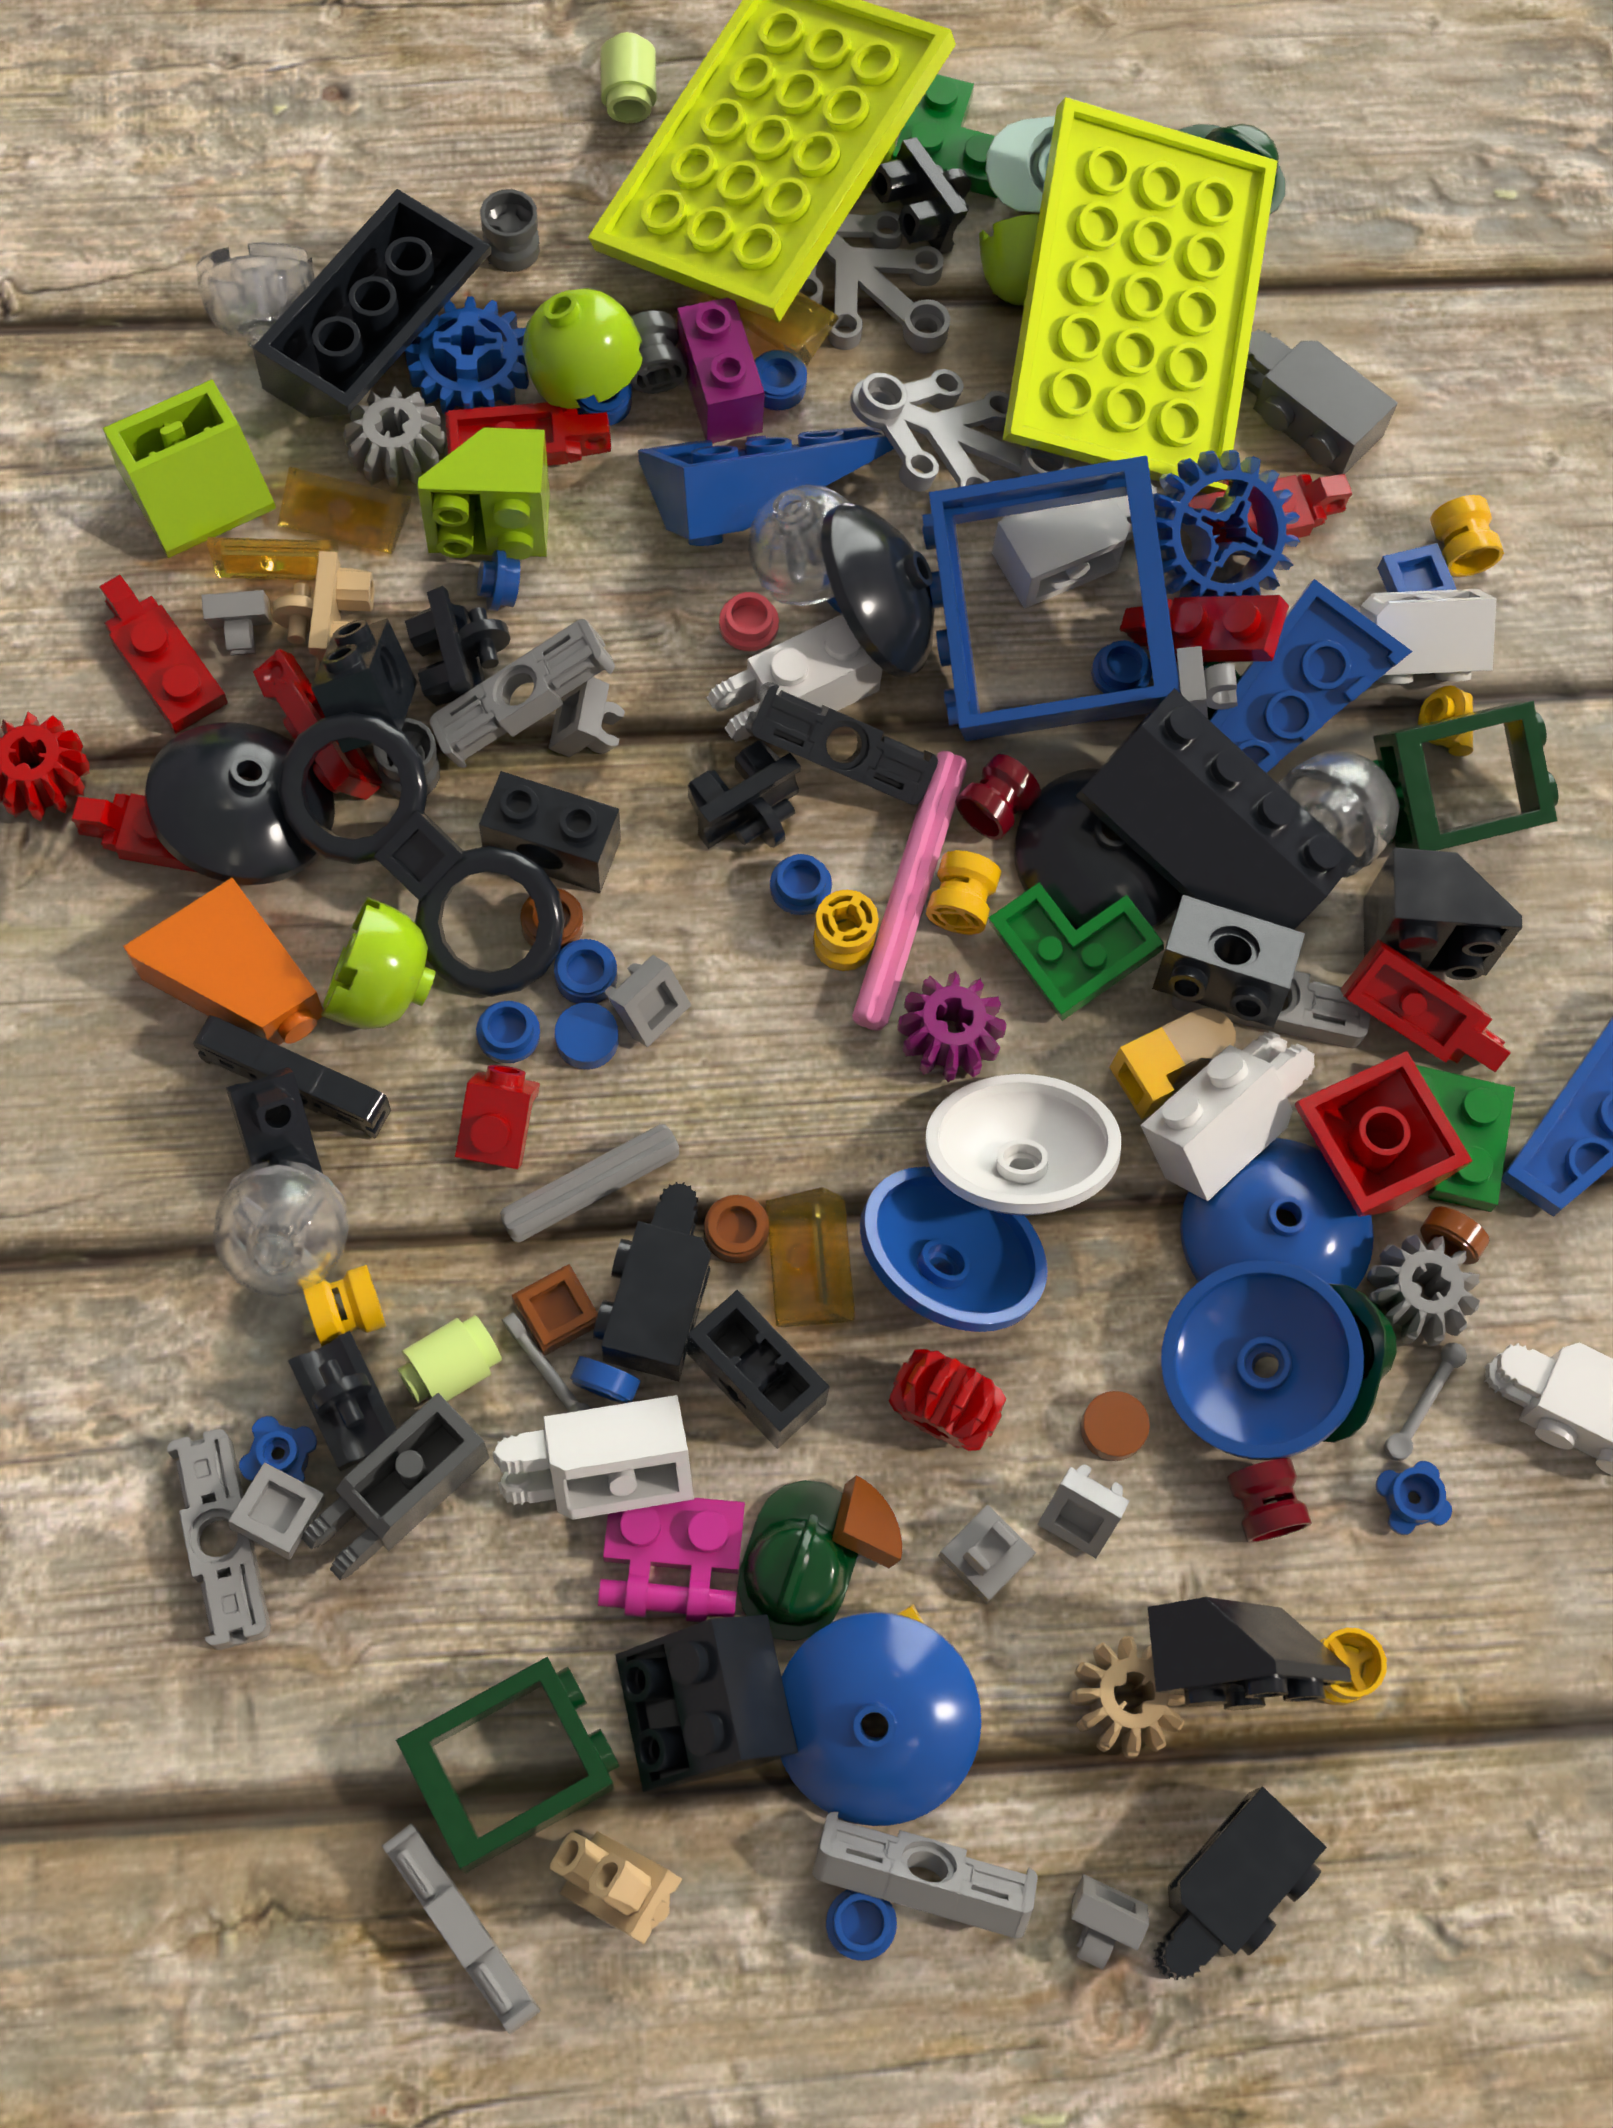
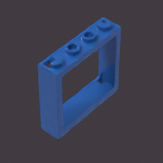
[922,455,1180,741]

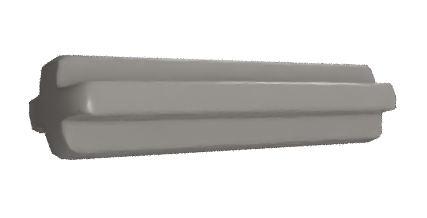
[500,1124,680,1242]

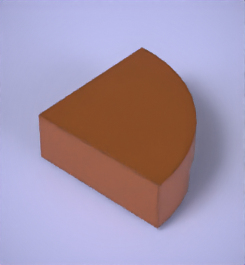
[832,1475,902,1569]

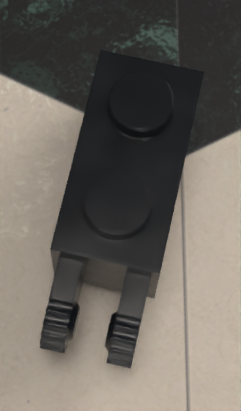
[593,1182,711,1382]
[1152,1786,1327,1980]

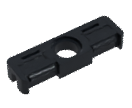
[745,682,938,805]
[193,1015,391,1139]

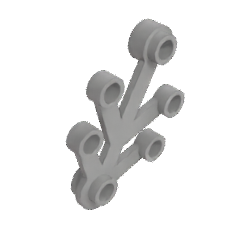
[790,211,950,354]
[850,369,1069,492]

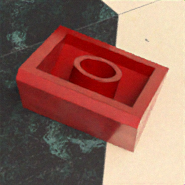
[1294,1051,1473,1217]

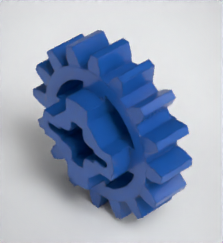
[405,296,529,415]

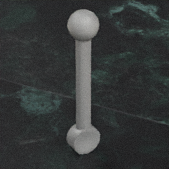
[502,1312,591,1413]
[1384,1343,1467,1461]

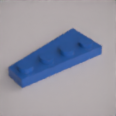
[1209,579,1413,773]
[1502,1016,1613,1217]

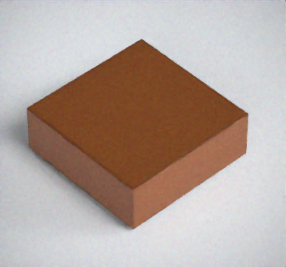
[511,1264,598,1356]

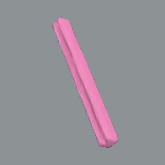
[852,751,967,1031]

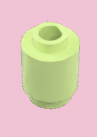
[600,32,657,123]
[397,1315,502,1404]

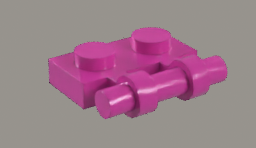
[598,1498,745,1622]

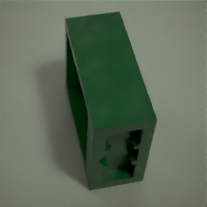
[1373,700,1559,851]
[396,1656,620,1874]

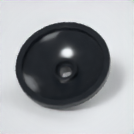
[821,502,935,678]
[144,722,335,885]
[1014,767,1183,930]

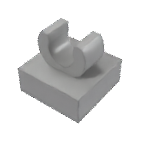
[201,590,272,656]
[1177,646,1238,719]
[549,677,625,757]
[605,955,691,1047]
[228,1462,325,1560]
[1037,1464,1129,1558]
[938,1504,1036,1604]
[1072,1874,1149,1970]

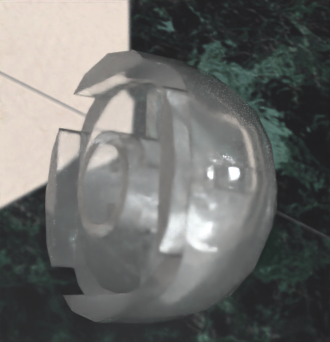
[196,242,315,348]
[748,484,849,606]
[1278,751,1400,878]
[213,1162,349,1298]

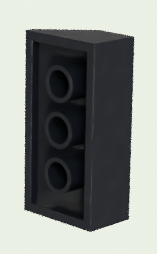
[252,189,491,418]
[1076,688,1357,930]

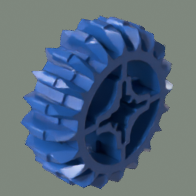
[1153,450,1301,597]

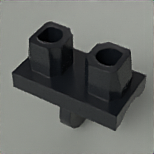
[871,137,971,254]
[405,586,511,706]
[688,740,801,849]
[226,1067,324,1200]
[288,1331,397,1472]

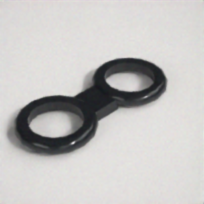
[278,712,565,997]

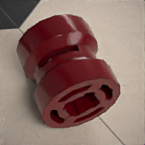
[955,753,1041,840]
[1227,1458,1312,1543]

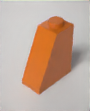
[123,878,323,1045]

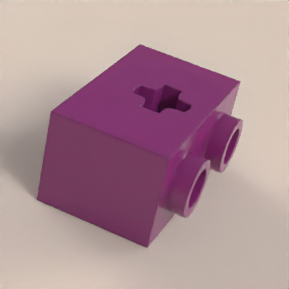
[677,297,765,443]

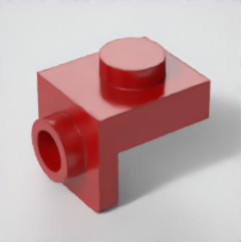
[455,1065,540,1169]

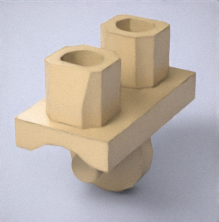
[272,551,375,675]
[550,1831,682,1944]

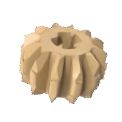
[1069,1636,1185,1758]

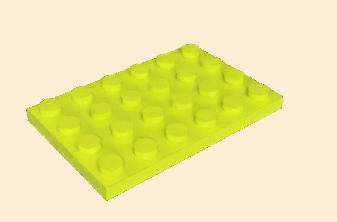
[588,0,956,322]
[1002,97,1278,494]

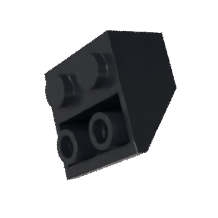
[1364,848,1522,980]
[1147,1597,1351,1710]
[615,1615,798,1792]

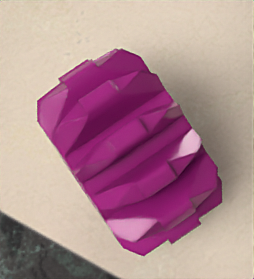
[897,971,1006,1083]

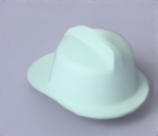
[986,116,1055,213]

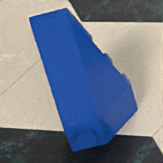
[638,426,894,546]

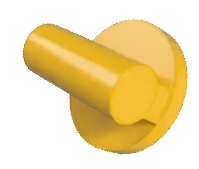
[1418,686,1473,756]

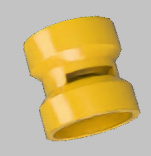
[1430,495,1504,577]
[926,850,1001,935]
[813,889,879,971]
[302,1264,386,1347]
[1320,1627,1387,1706]

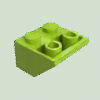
[103,379,276,558]
[418,428,550,560]

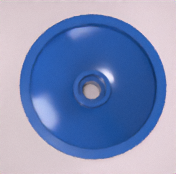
[1180,1138,1374,1289]
[860,1166,1048,1332]
[1161,1260,1364,1460]
[781,1612,982,1826]

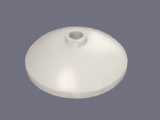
[926,1074,1121,1215]

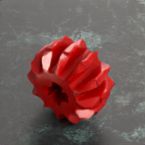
[0,711,90,822]
[888,1349,1006,1451]

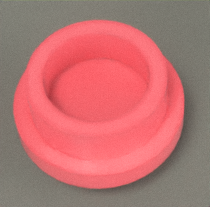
[719,592,779,651]

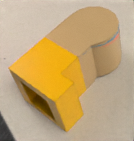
[1109,1008,1236,1120]

